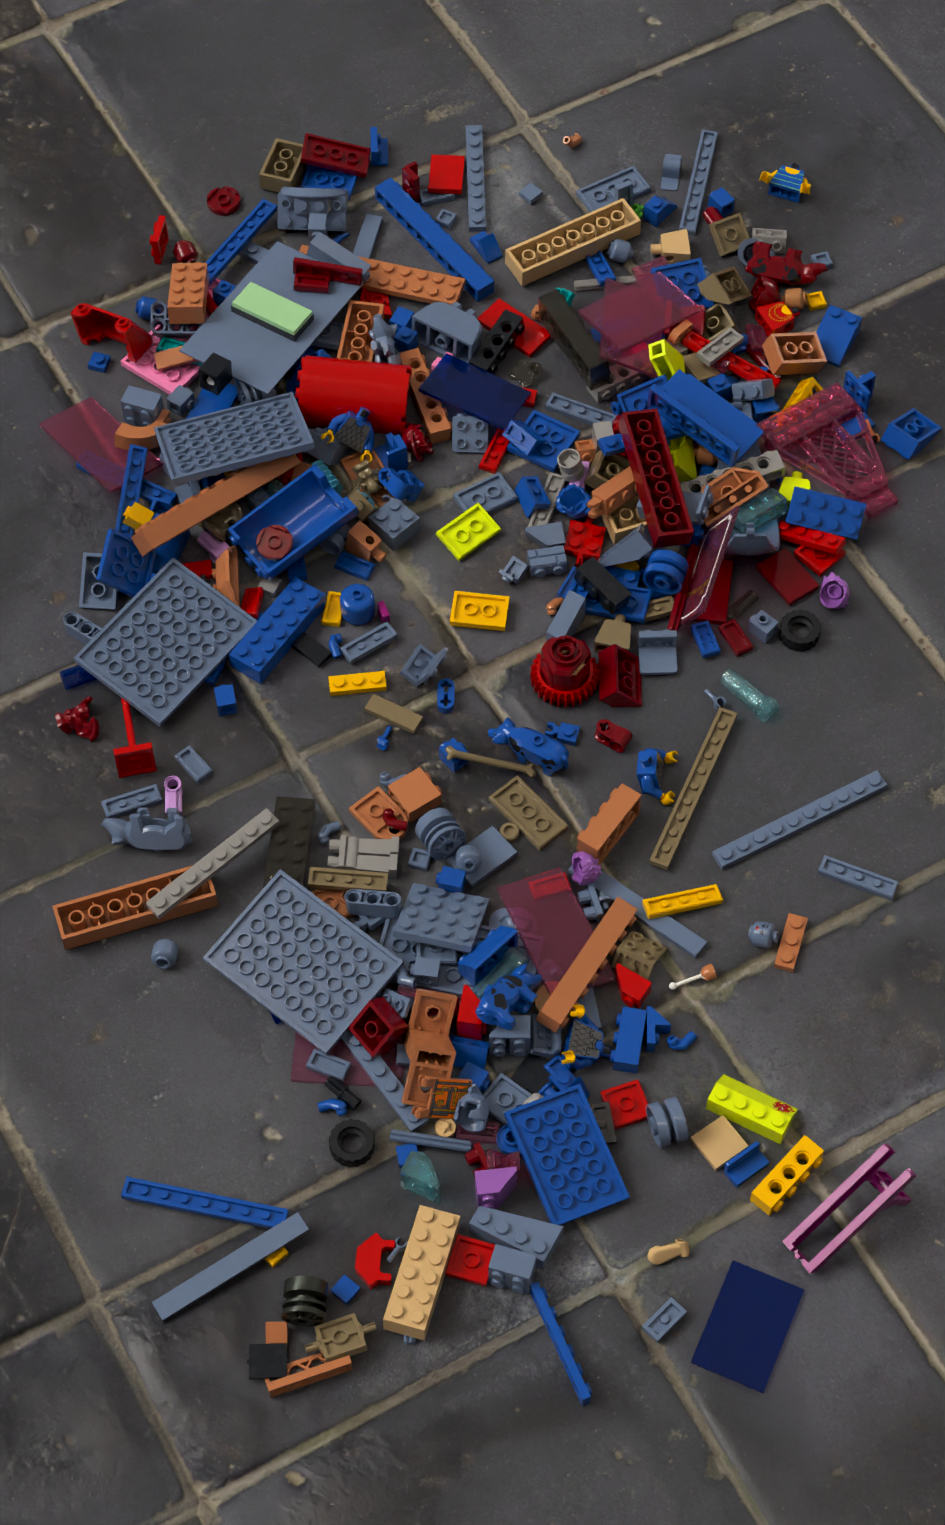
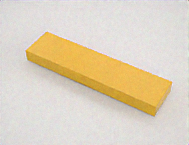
[642,884,723,919]

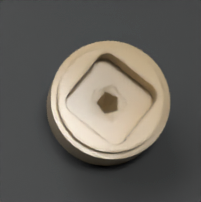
[435,1118,456,1138]

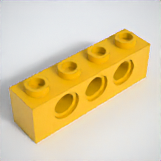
[750,1135,824,1216]

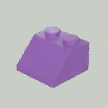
[475,1166,517,1209]

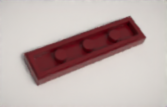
[293,257,363,286]

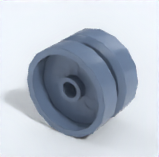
[646,1096,688,1148]

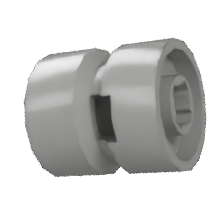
[557,448,585,482]

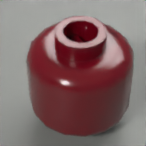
[173,240,198,263]

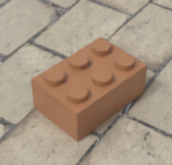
[762,332,827,375]

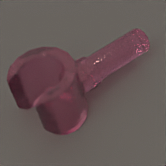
[703,360,730,374]

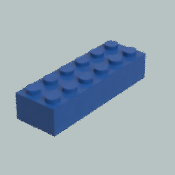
[229,577,326,684]

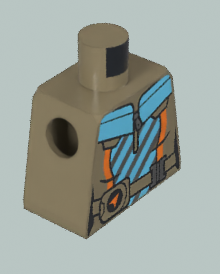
[347,484,381,521]

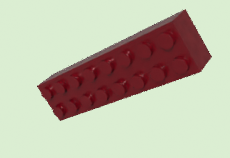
[618,409,694,548]

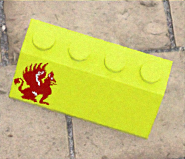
[706,1074,798,1145]

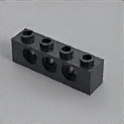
[469,309,525,379]

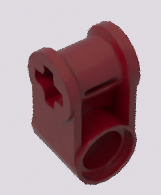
[595,719,633,753]

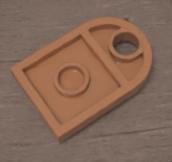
[349,786,408,840]

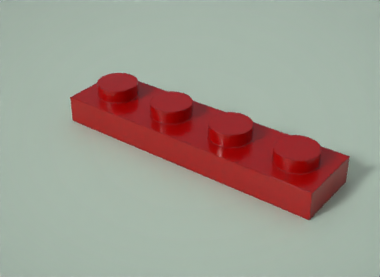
[779,520,846,555]

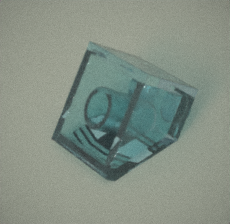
[400,1150,440,1204]

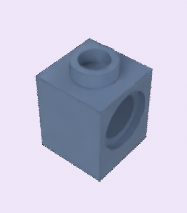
[410,956,440,986]

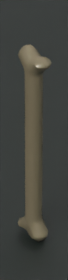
[445,746,536,778]

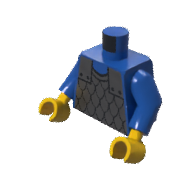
[321,406,374,463]
[637,748,678,805]
[561,1005,612,1070]

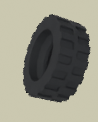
[779,609,821,652]
[329,1119,375,1167]

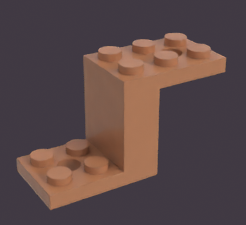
[401,988,457,1108]

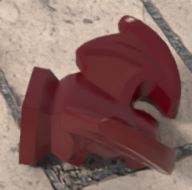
[55,696,99,742]

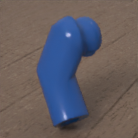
[317,1098,347,1116]

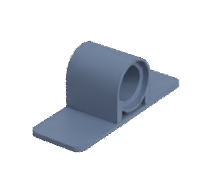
[661,154,682,191]

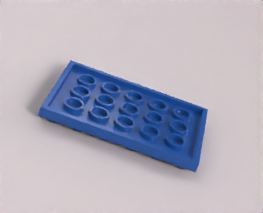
[504,1084,630,1226]

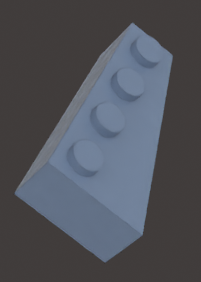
[469,1206,564,1270]

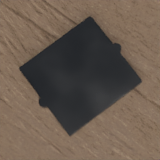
[511,1053,550,1094]
[247,1343,289,1380]

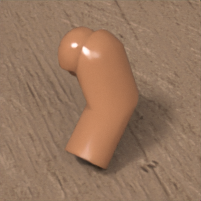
[563,133,582,149]
[546,598,564,615]

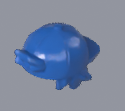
[556,484,592,519]

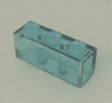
[729,488,788,534]

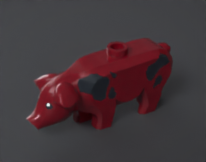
[745,241,828,285]

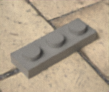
[696,327,744,367]

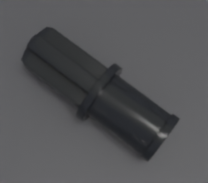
[325,1076,362,1110]

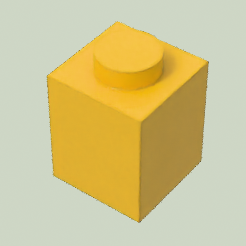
[123,502,154,530]

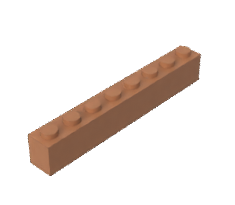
[535,896,638,1033]

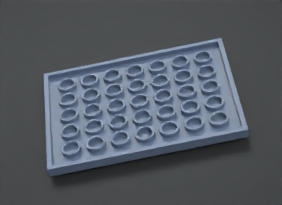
[154,392,315,486]
[74,558,257,727]
[203,869,404,1055]

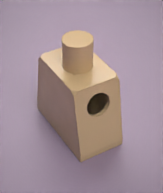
[650,229,691,264]

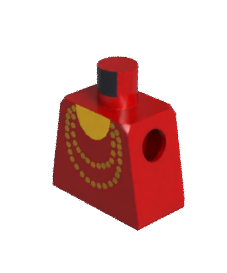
[755,301,800,337]

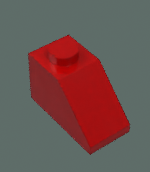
[615,963,652,1009]

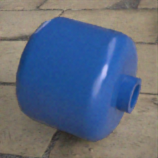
[340,584,376,625]

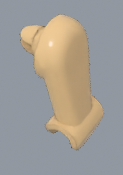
[648,1239,690,1265]

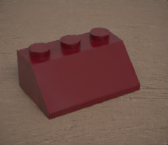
[598,644,642,707]

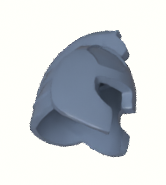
[454,1084,489,1132]

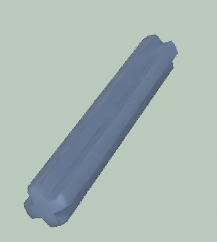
[390,1130,472,1152]

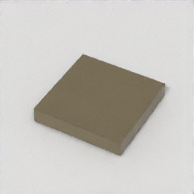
[708,213,750,257]

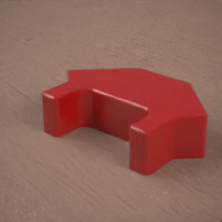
[355,1233,395,1290]

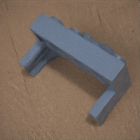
[277,186,349,231]

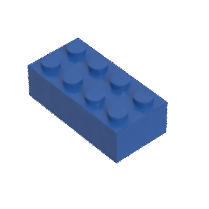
[786,486,866,540]

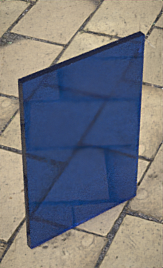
[418,353,531,431]
[691,1260,804,1393]

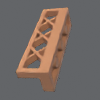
[264,1352,353,1398]

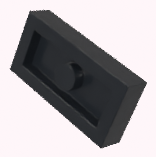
[590,1101,617,1145]

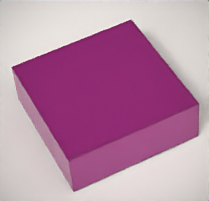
[377,600,390,624]

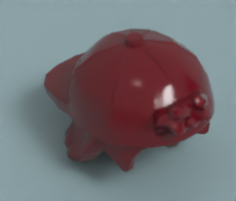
[402,422,434,463]

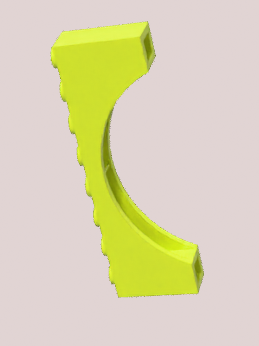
[648,339,697,483]

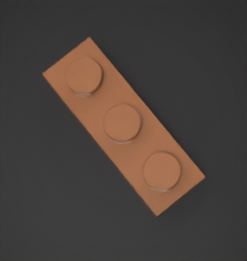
[774,913,808,973]

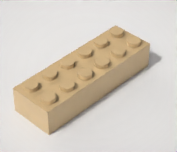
[383,1205,460,1341]

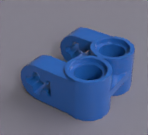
[378,467,424,502]

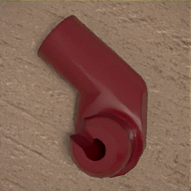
[382,808,407,831]

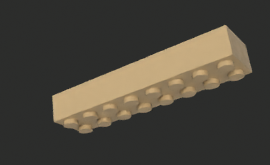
[505,198,641,286]

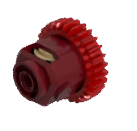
[530,636,599,708]

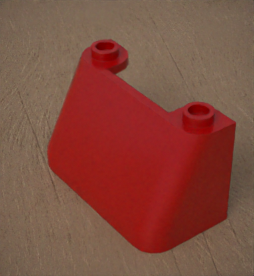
[70,303,153,363]

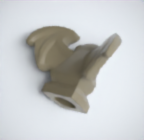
[349,460,390,495]
[198,502,243,542]

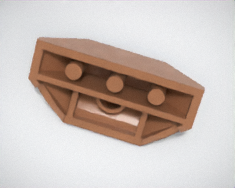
[701,467,769,527]
[212,545,240,607]

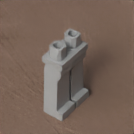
[327,835,400,879]

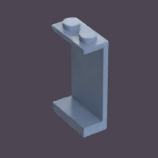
[636,485,714,525]

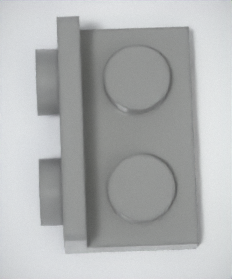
[752,228,787,254]

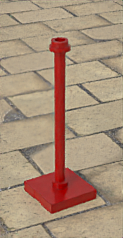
[113,698,157,778]

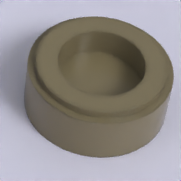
[500,822,519,843]

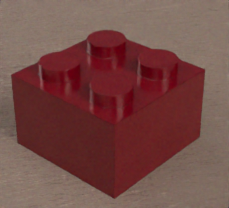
[348,997,409,1057]

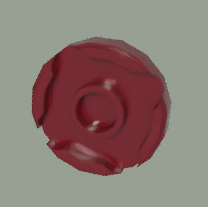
[207,186,241,216]
[256,525,293,561]

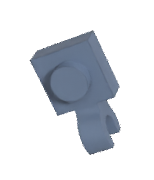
[353,915,386,932]

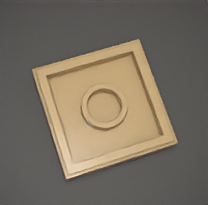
[690,1115,749,1171]

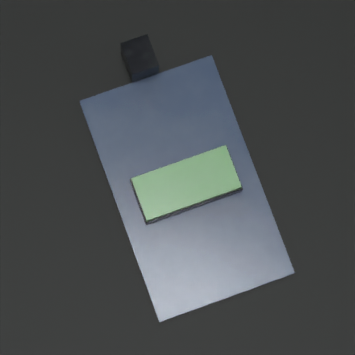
[179,241,364,395]

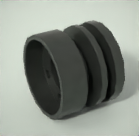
[281,1276,329,1326]

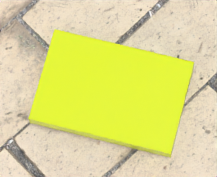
[436,502,501,561]

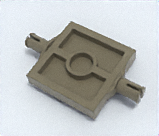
[304,1313,377,1363]

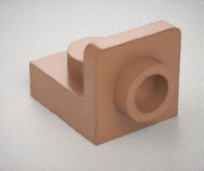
[574,439,596,465]

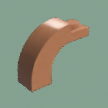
[115,409,172,450]

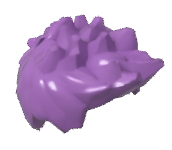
[819,572,850,610]
[572,851,602,886]

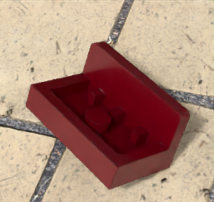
[402,161,420,203]

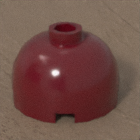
[749,276,780,310]

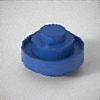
[496,1125,520,1155]

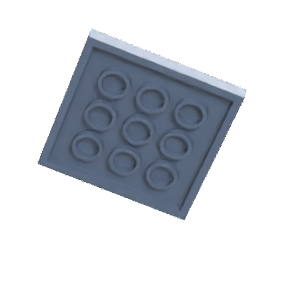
[393,883,489,953]

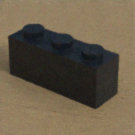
[574,557,631,615]

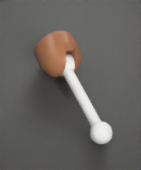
[669,964,717,990]

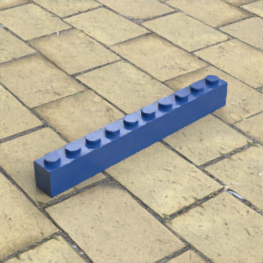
[375,178,495,302]

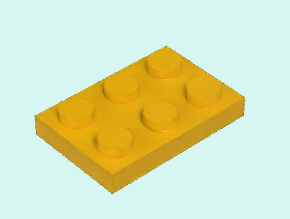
[450,591,510,631]

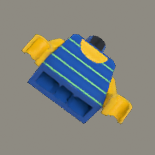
[759,163,811,203]

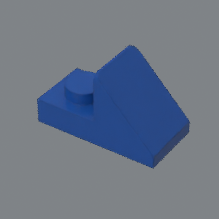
[470,231,502,264]
[646,1006,671,1052]
[548,1064,590,1098]

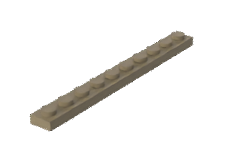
[649,707,737,870]

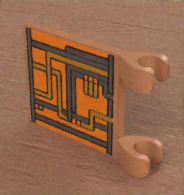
[411,1075,472,1119]

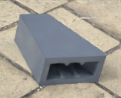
[546,590,586,641]

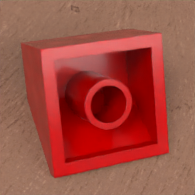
[457,985,488,1040]

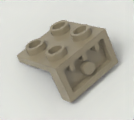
[611,931,667,981]

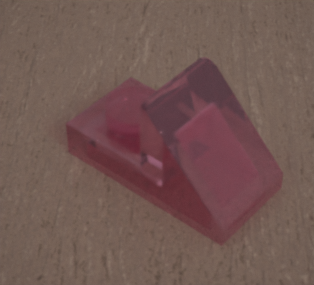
[487,1149,520,1181]

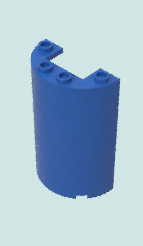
[228,464,359,581]

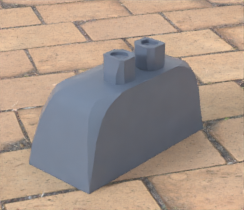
[412,302,482,369]

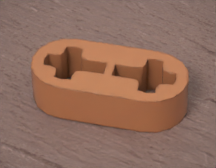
[668,319,694,345]

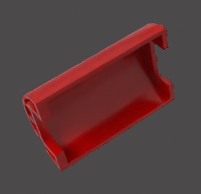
[295,355,413,436]

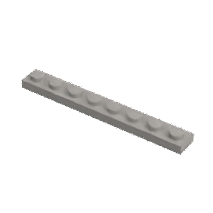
[146,808,280,919]

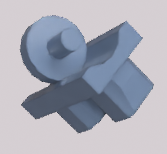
[578,883,612,924]

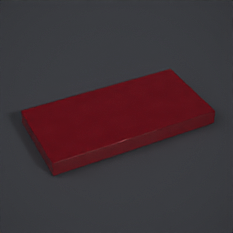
[300,133,371,178]
[689,557,733,625]

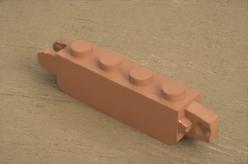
[587,467,638,518]

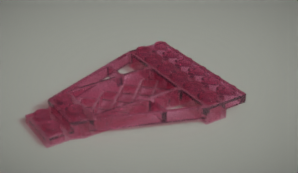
[757,382,899,519]

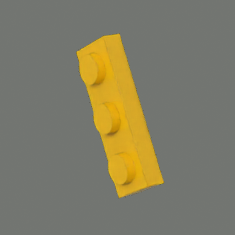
[328,671,387,696]

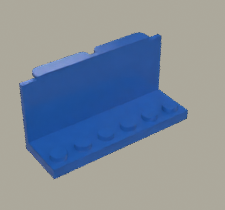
[647,369,764,468]

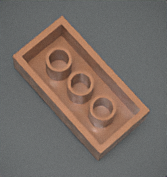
[167,262,209,324]
[576,783,641,865]

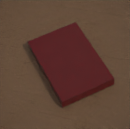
[756,548,819,606]

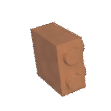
[388,767,443,823]

